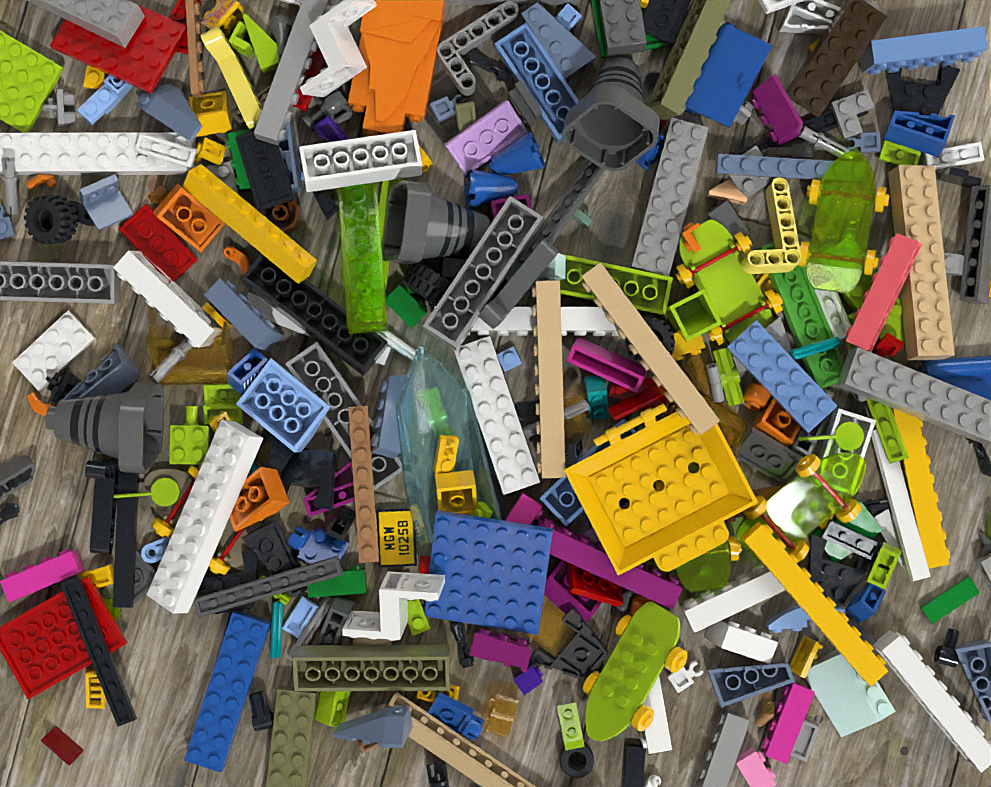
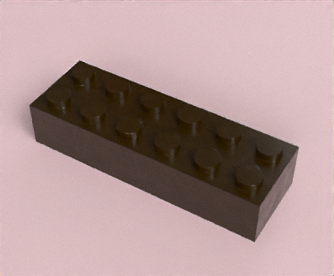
[786,0,888,118]

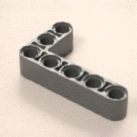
[478,239,560,329]

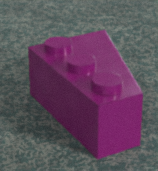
[303,461,355,517]
[470,628,532,673]

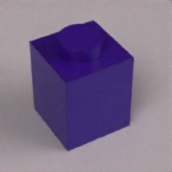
[513,663,544,695]

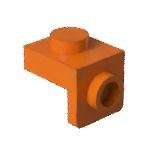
[681,222,701,253]

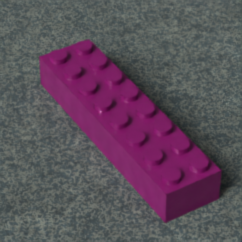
[536,517,683,609]

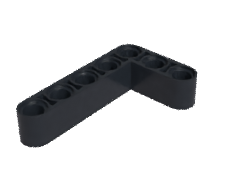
[85,459,119,555]

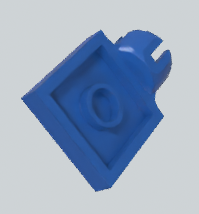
[288,526,350,565]
[427,692,485,740]

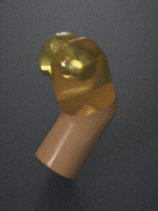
[755,699,775,727]

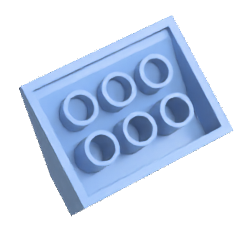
[236,358,331,452]

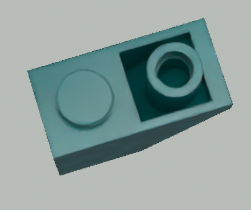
[584,375,608,420]

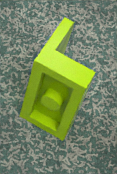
[229,21,255,59]
[315,691,351,726]

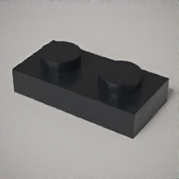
[565,433,583,463]

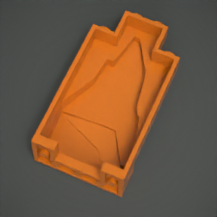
[348,0,446,137]

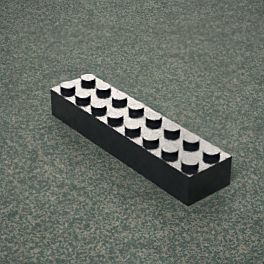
[241,254,388,376]

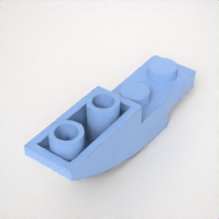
[77,75,133,125]
[765,605,845,633]

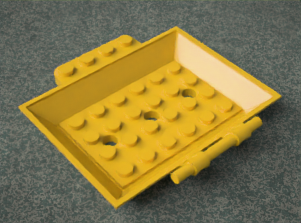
[564,398,758,575]

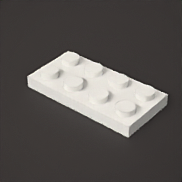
[12,310,96,390]

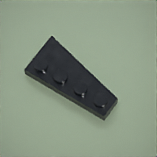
[241,520,308,598]

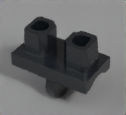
[45,368,81,403]
[427,762,449,787]

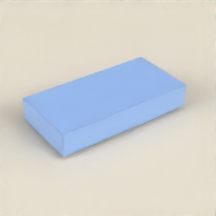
[282,596,319,638]

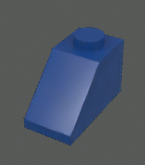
[845,582,886,623]

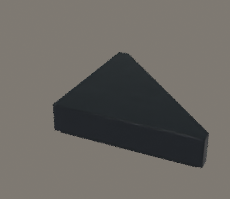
[514,399,540,424]

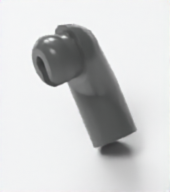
[616,589,638,614]

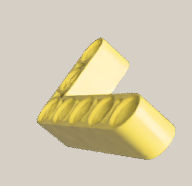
[200,26,262,130]
[741,177,801,274]

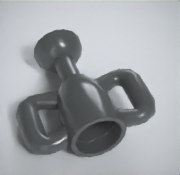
[301,89,353,131]

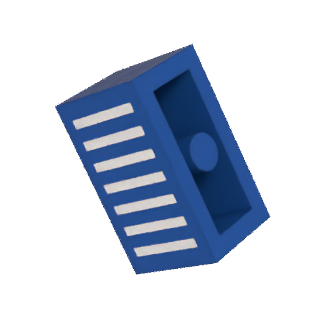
[227,348,268,395]

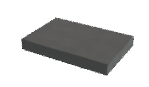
[733,427,803,484]

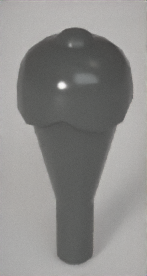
[270,15,292,58]

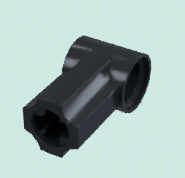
[249,691,274,732]

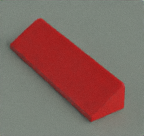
[608,385,666,422]

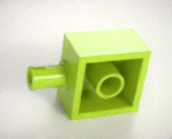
[169,406,213,465]

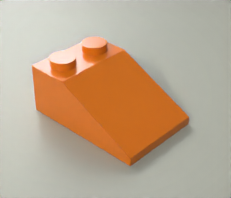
[153,183,225,252]
[750,396,801,447]
[229,467,289,531]

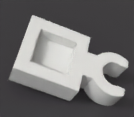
[667,661,703,693]

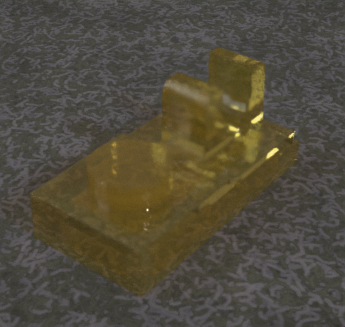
[680,354,711,394]

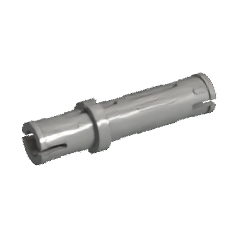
[798,126,855,162]
[1,157,20,215]
[148,336,193,384]

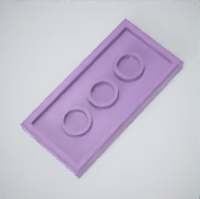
[444,100,528,175]

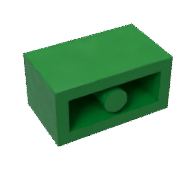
[384,285,428,329]

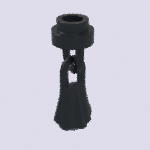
[467,50,511,83]
[967,438,991,477]
[0,503,20,525]
[450,621,474,668]

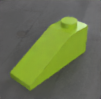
[242,14,281,73]

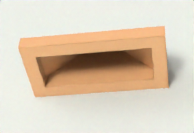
[706,179,747,205]

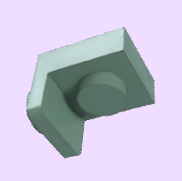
[572,200,593,229]

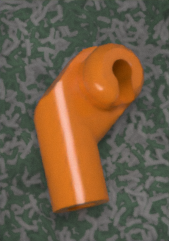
[26,174,57,190]

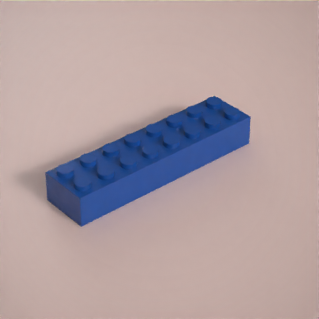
[184,610,272,773]

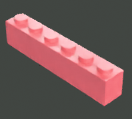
[846,233,922,352]

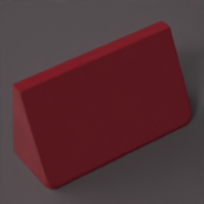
[41,726,84,765]

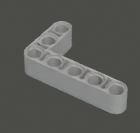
[437,1,518,96]

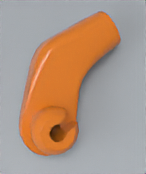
[223,246,251,276]
[26,392,57,416]

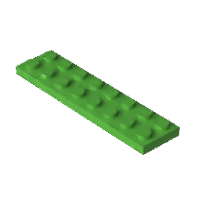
[758,240,844,389]

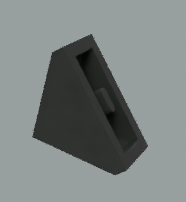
[325,505,356,541]

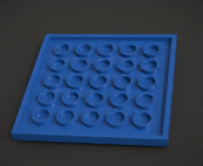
[425,510,553,635]

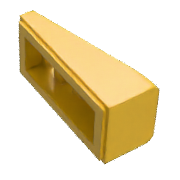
[85,667,106,709]

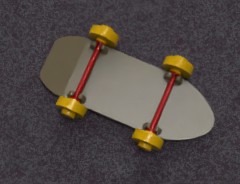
[144,464,266,575]

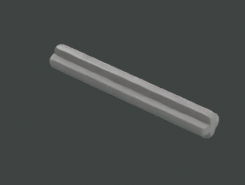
[523,400,589,438]
[287,596,335,662]

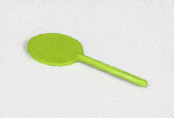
[798,422,864,451]
[113,478,180,507]

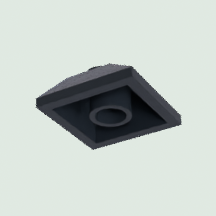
[254,429,296,475]

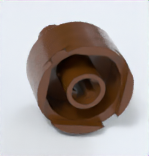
[261,200,302,234]

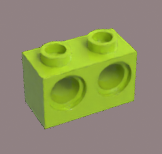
[867,542,902,589]
[557,702,584,750]

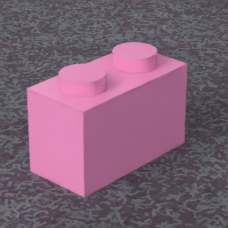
[735,747,776,787]

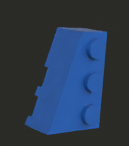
[883,111,955,158]

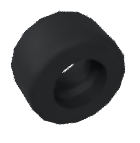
[559,742,594,778]

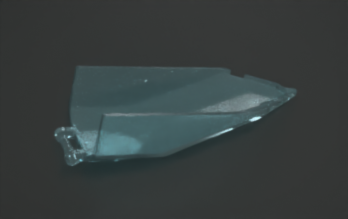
[396,346,502,546]

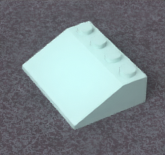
[805,649,896,737]

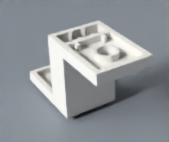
[300,0,377,97]
[342,572,445,641]

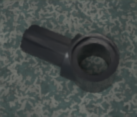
[934,628,959,668]

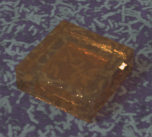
[147,185,170,205]

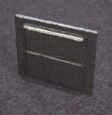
[425,59,499,146]

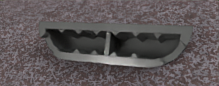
[0,455,35,500]

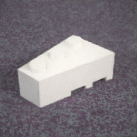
[779,0,841,35]
[704,620,778,664]

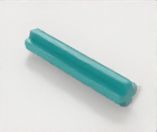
[789,337,841,360]
[270,601,283,658]

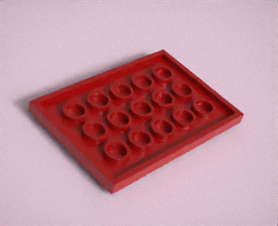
[50,2,187,94]
[0,576,128,699]

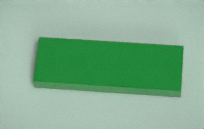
[920,576,980,624]

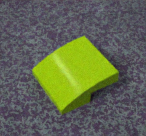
[203,383,244,424]

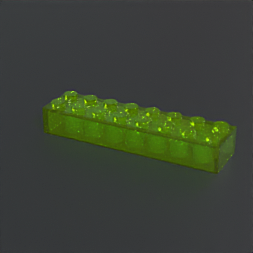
[338,182,389,334]

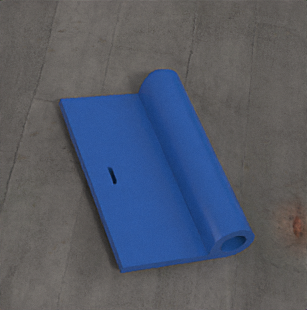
[684,22,773,128]
[919,355,991,400]

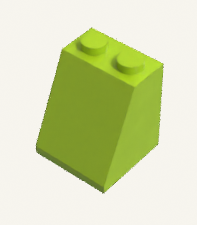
[666,289,722,342]

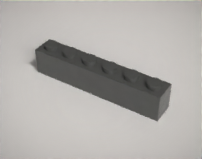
[959,185,991,304]

